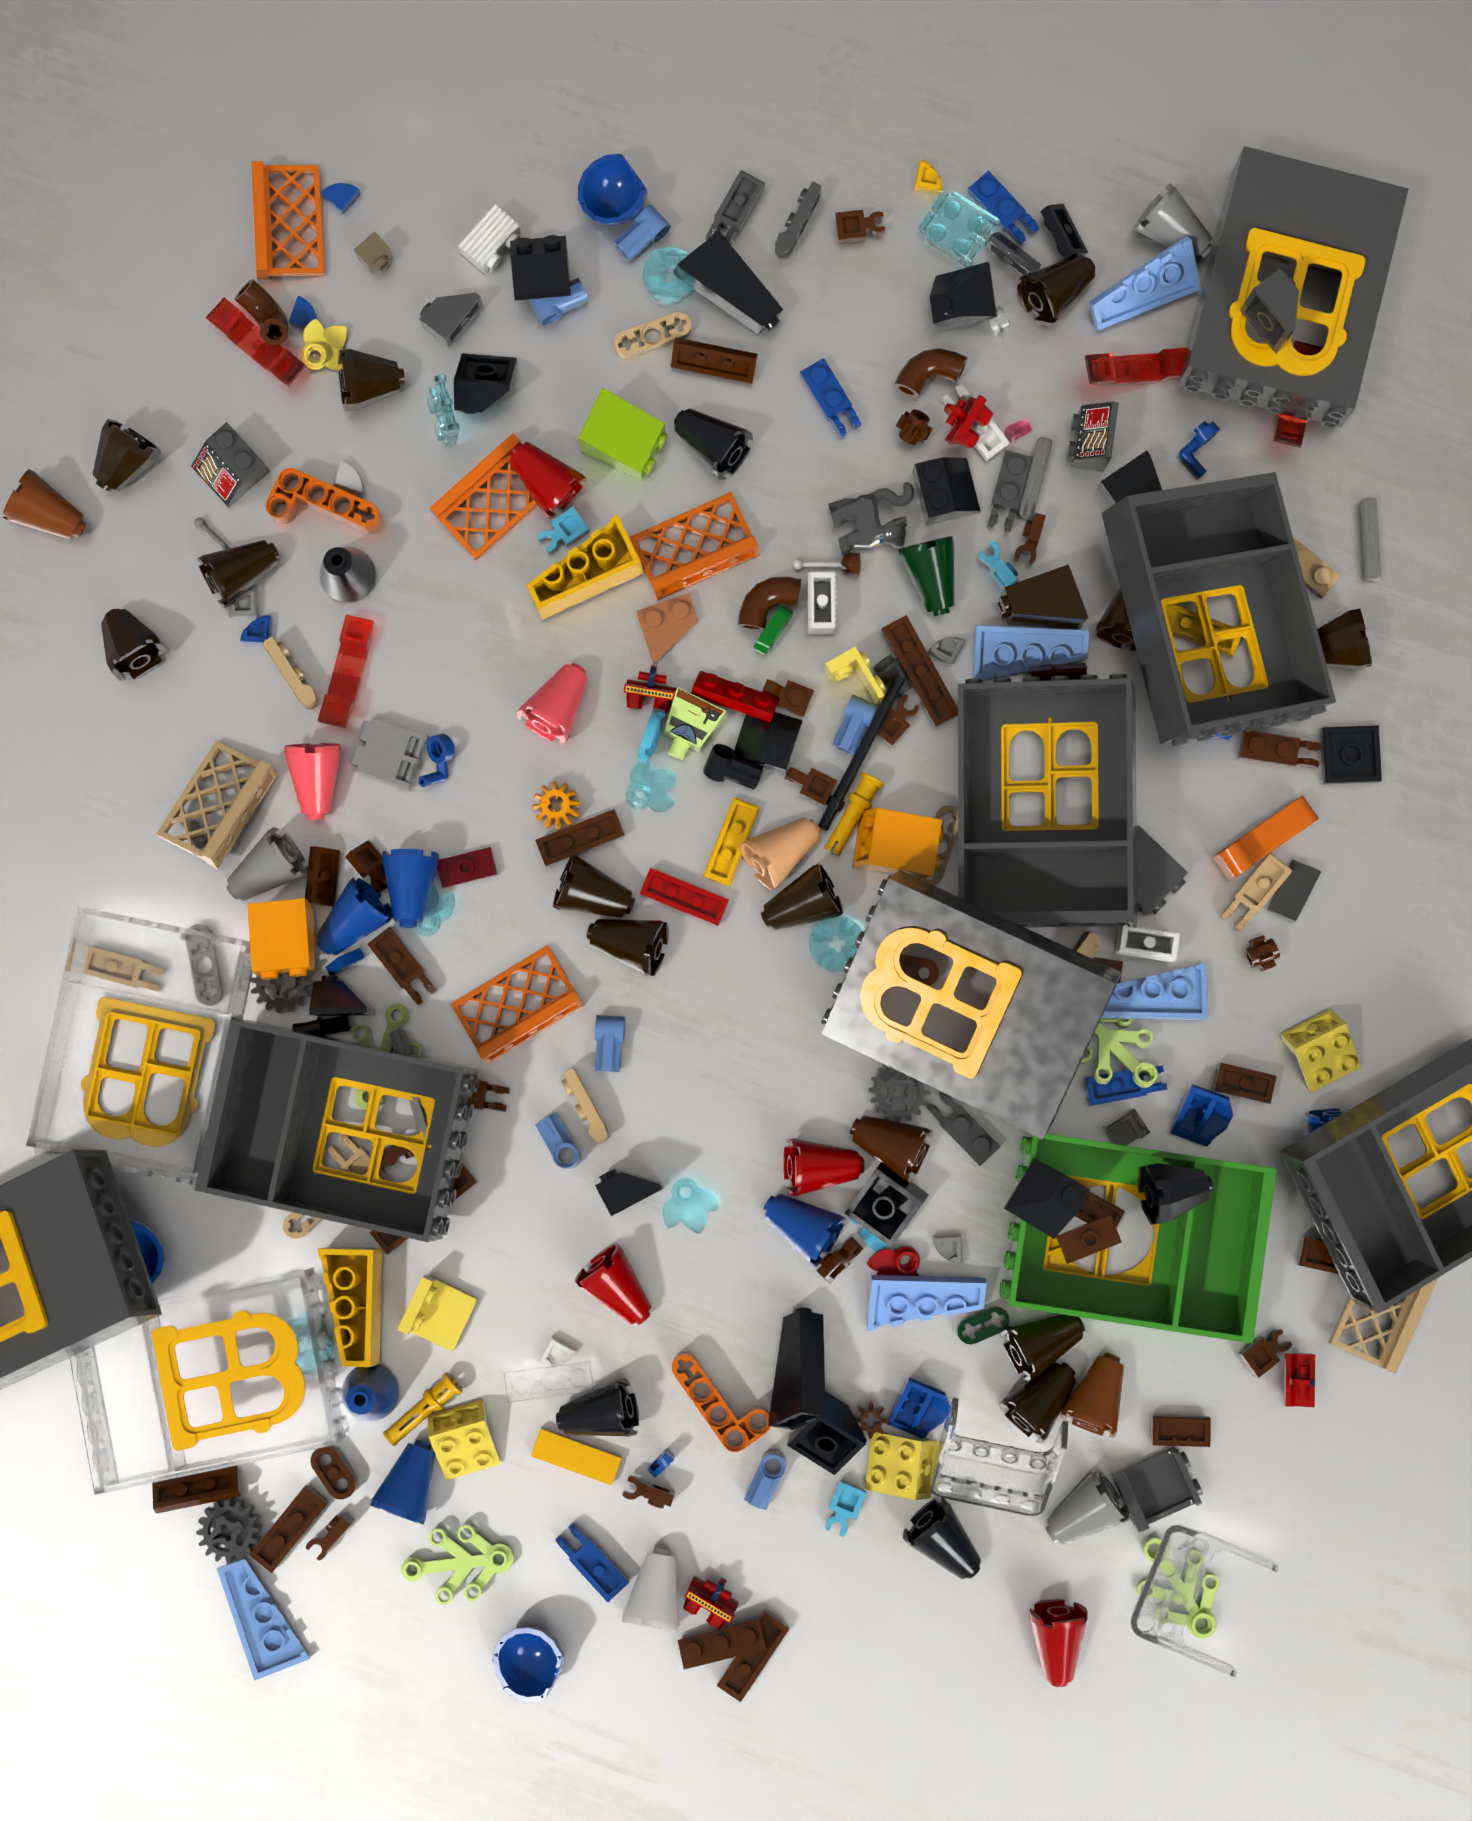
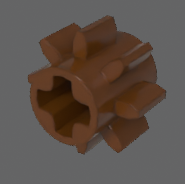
[896,409,933,445]
[1245,935,1280,972]
[855,1401,889,1439]

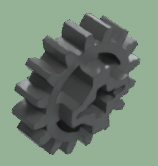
[249,971,313,1013]
[868,1066,931,1122]
[196,1499,262,1563]

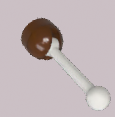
[793,553,861,575]

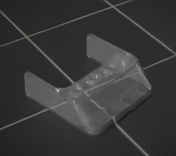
[931,1397,1068,1516]
[1130,1525,1279,1678]

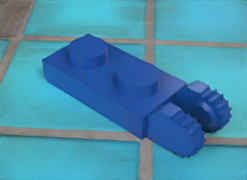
[967,170,1039,244]
[800,358,862,437]
[1084,1065,1167,1106]
[555,1523,630,1602]

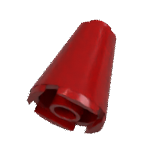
[509,442,587,520]
[783,1138,864,1196]
[574,1244,651,1325]
[1029,1599,1088,1687]

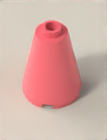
[517,663,588,744]
[284,743,341,820]

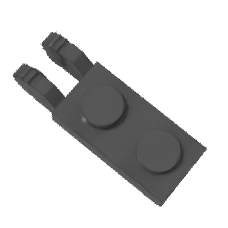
[705,170,765,244]
[775,181,822,260]
[987,450,1033,532]
[926,1092,1001,1166]

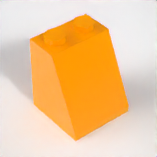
[852,808,944,877]
[247,898,315,980]

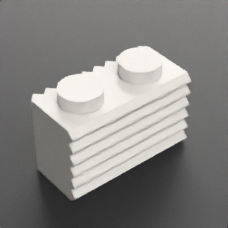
[457,204,521,274]
[807,572,837,635]
[1115,924,1180,962]

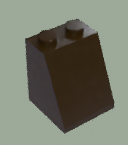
[996,564,1088,630]

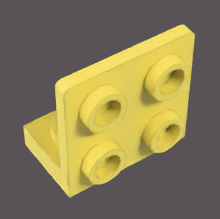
[824,647,886,705]
[1281,1008,1361,1092]
[397,1275,477,1351]
[427,1399,500,1480]
[865,1432,938,1500]

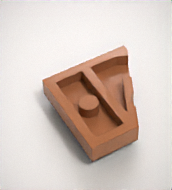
[636,594,698,664]

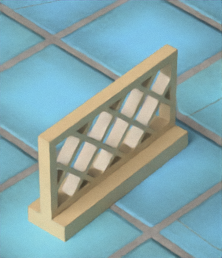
[156,741,277,869]
[1328,1278,1438,1374]

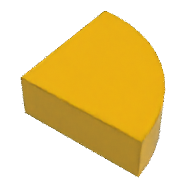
[914,160,942,195]

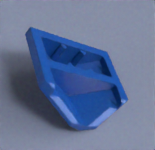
[1170,1084,1233,1147]
[887,1377,951,1439]

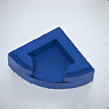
[320,183,360,213]
[289,296,317,329]
[240,615,272,644]
[325,948,365,975]
[647,1449,675,1478]

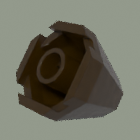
[338,349,405,411]
[92,419,162,492]
[101,608,168,681]
[1317,608,1372,669]

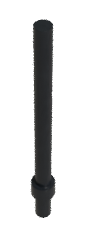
[818,674,906,831]

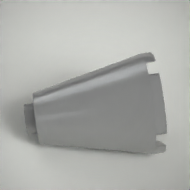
[1134,183,1213,259]
[227,827,308,901]
[1046,1469,1130,1545]

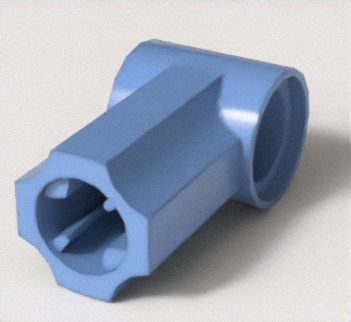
[614,205,671,261]
[529,278,589,325]
[832,694,879,755]
[595,1015,625,1072]
[535,1112,582,1169]
[744,1449,787,1510]

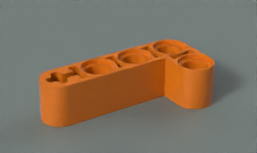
[266,468,383,533]
[1212,795,1319,880]
[672,1352,771,1452]

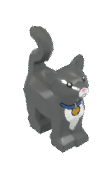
[828,482,914,557]

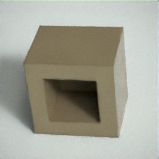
[354,231,393,275]

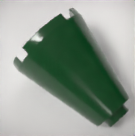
[898,536,954,616]

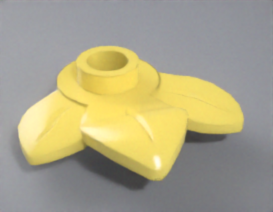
[301,319,347,371]

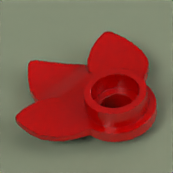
[867,1246,920,1276]

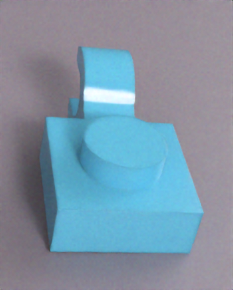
[978,541,1019,588]

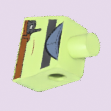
[664,688,726,761]

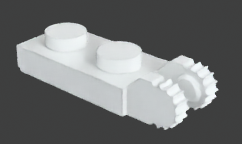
[942,384,1010,462]

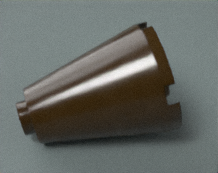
[1017,255,1095,326]
[197,540,280,608]
[1095,586,1136,651]
[553,855,635,918]
[761,863,844,930]
[587,919,669,976]
[1001,1314,1085,1382]
[999,1362,1077,1444]

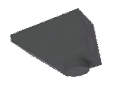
[419,293,483,348]

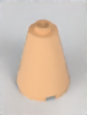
[740,817,821,890]

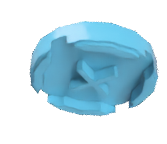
[637,708,666,764]

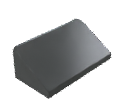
[986,232,1041,276]
[1267,860,1321,923]

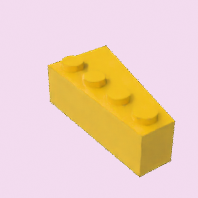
[526,514,644,620]
[317,1247,383,1367]

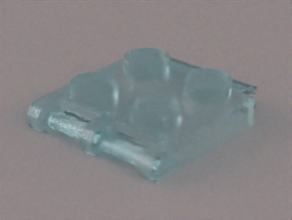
[918,191,1000,267]
[427,374,460,447]

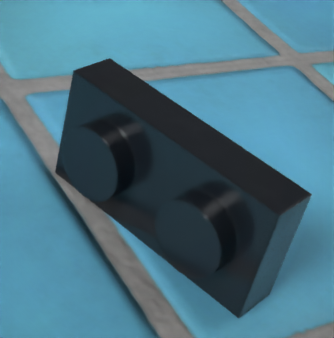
[1040,204,1088,260]

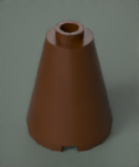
[850,1115,933,1183]

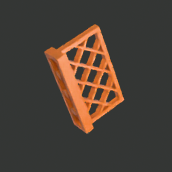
[251,161,324,279]
[430,433,537,560]
[629,492,760,600]
[451,945,584,1064]

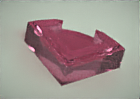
[1004,420,1033,443]

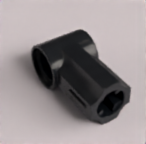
[703,744,764,790]

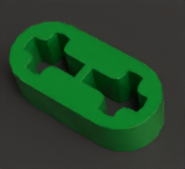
[753,604,794,656]

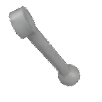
[194,518,231,549]

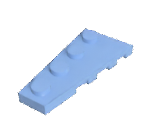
[1089,236,1201,330]
[973,625,1089,680]
[1102,963,1208,1021]
[866,1275,987,1331]
[217,1557,310,1681]

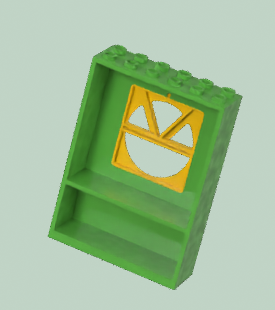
[999,1133,1277,1344]

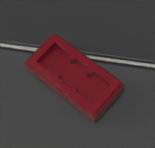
[437,847,498,889]

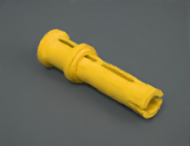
[824,772,884,856]
[383,1372,463,1446]

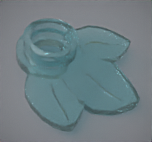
[625,762,676,812]
[413,886,455,936]
[663,1178,719,1233]

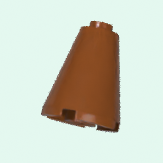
[2,469,87,540]
[1060,1353,1124,1438]

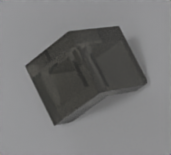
[1102,1108,1150,1146]

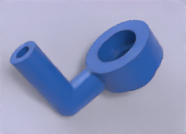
[1179,421,1221,479]
[418,733,455,787]

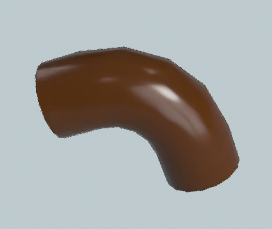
[235,279,289,345]
[894,348,968,398]
[737,577,802,631]

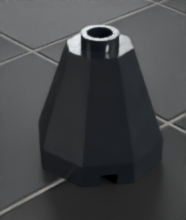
[1137,1163,1213,1225]

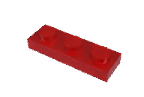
[691,671,780,723]
[639,868,729,926]

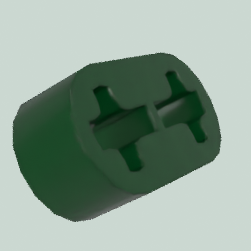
[956,1306,1010,1345]

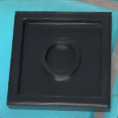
[1320,725,1382,785]

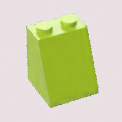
[578,388,668,480]

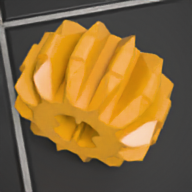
[532,781,581,830]

